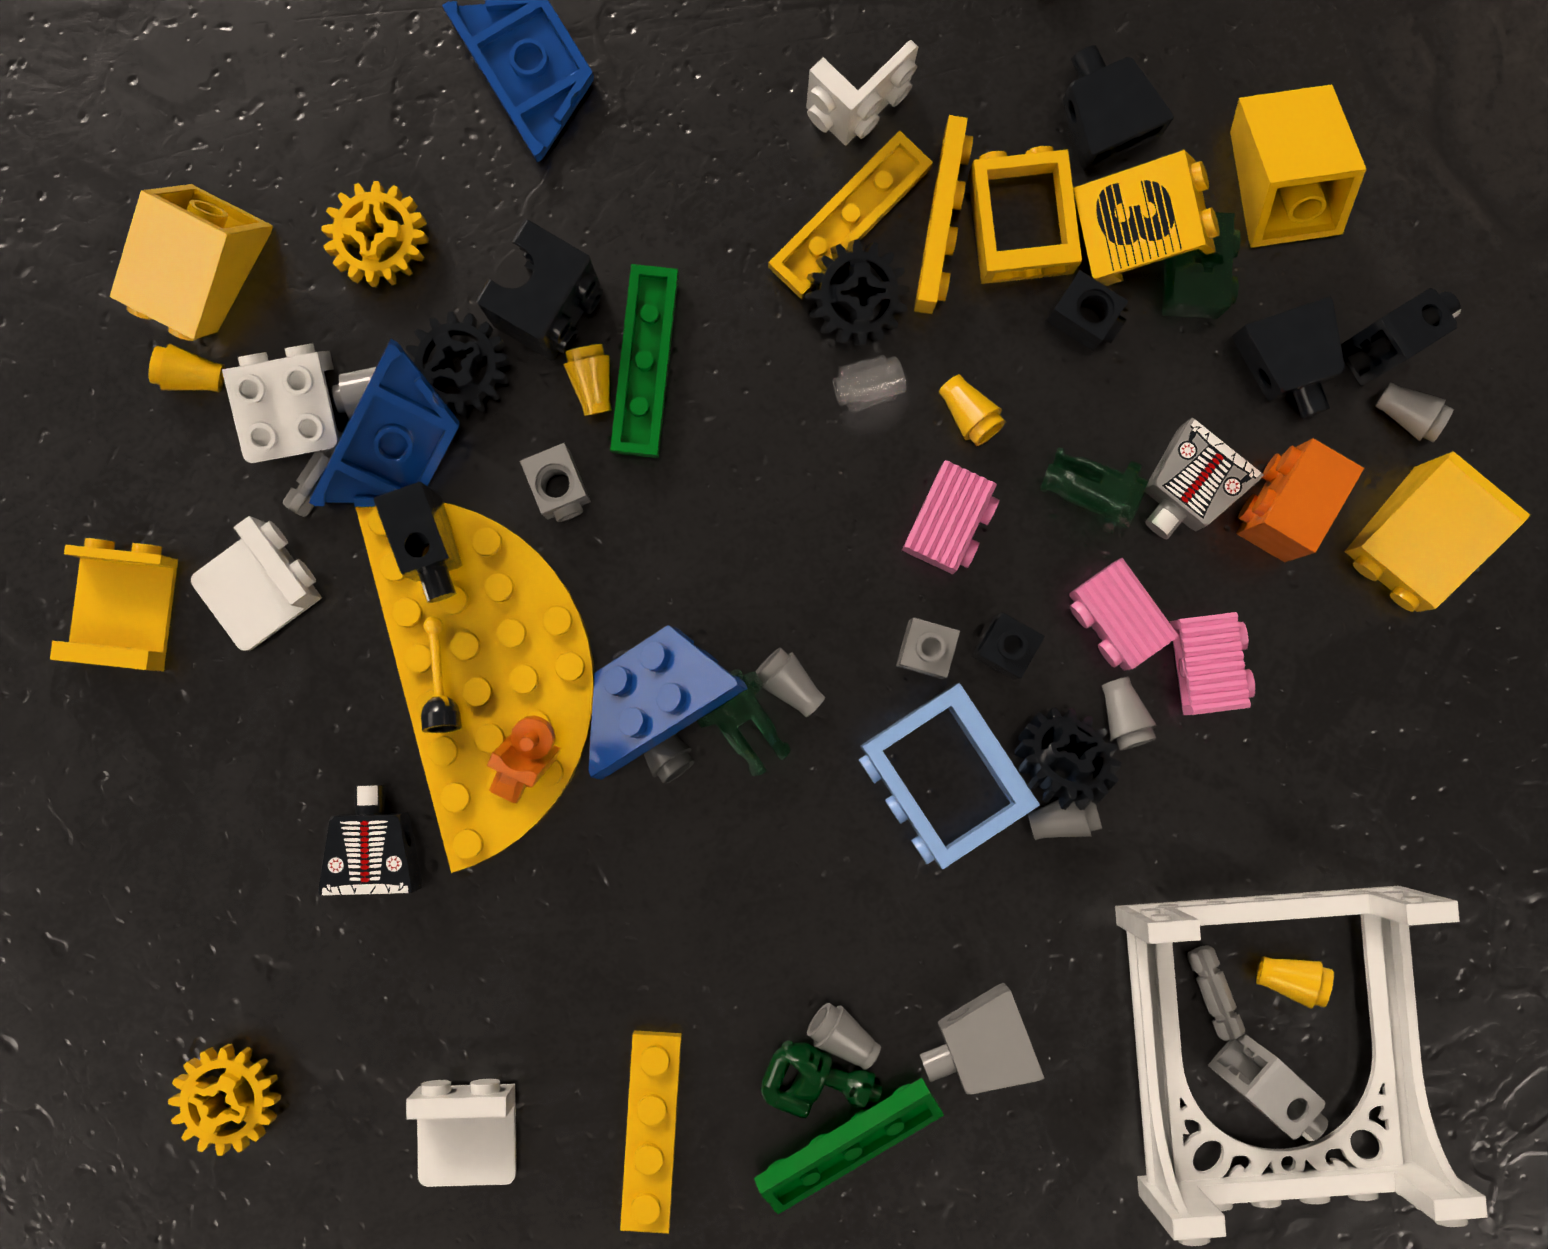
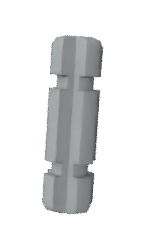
[283,431,342,517]
[1187,945,1245,1041]

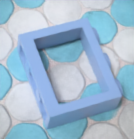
[858,683,1040,869]

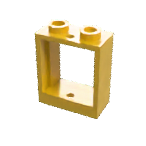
[968,146,1082,284]

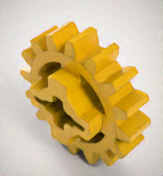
[321,181,429,288]
[168,1044,281,1156]

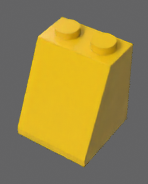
[1230,84,1366,248]
[110,184,273,341]
[1344,451,1530,612]

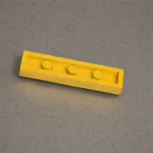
[914,115,973,314]
[768,130,933,299]
[620,1030,682,1234]

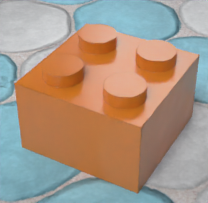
[1236,438,1364,562]

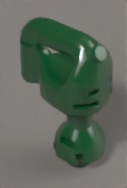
[760,1040,882,1119]

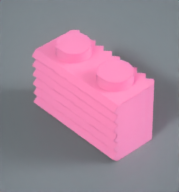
[902,460,1000,574]
[1069,558,1179,671]
[1170,612,1255,715]

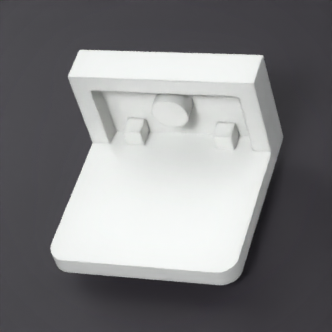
[806,40,919,146]
[222,343,339,463]
[191,516,322,651]
[406,1079,517,1187]

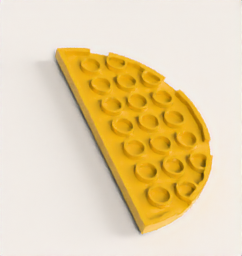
[356,503,595,873]

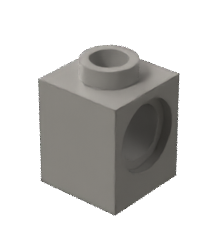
[520,443,591,522]
[896,617,960,679]

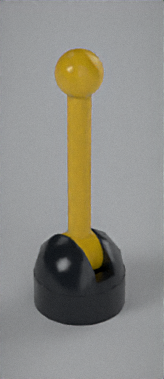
[421,617,462,733]

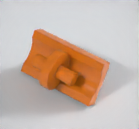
[487,715,561,803]

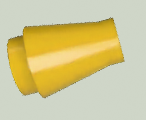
[148,344,225,392]
[563,344,612,416]
[939,374,1006,446]
[1256,956,1334,1009]

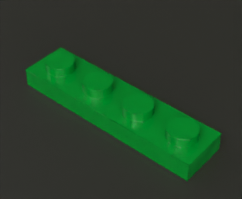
[610,264,679,458]
[754,1078,944,1214]

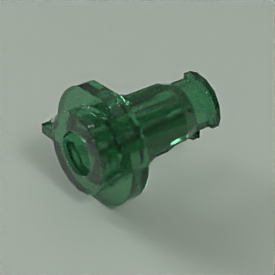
[1040,447,1149,534]
[696,669,791,776]

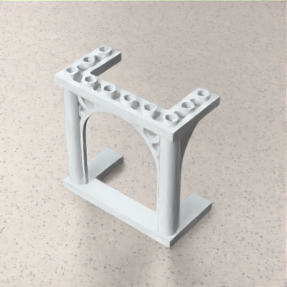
[1115,886,1488,1246]

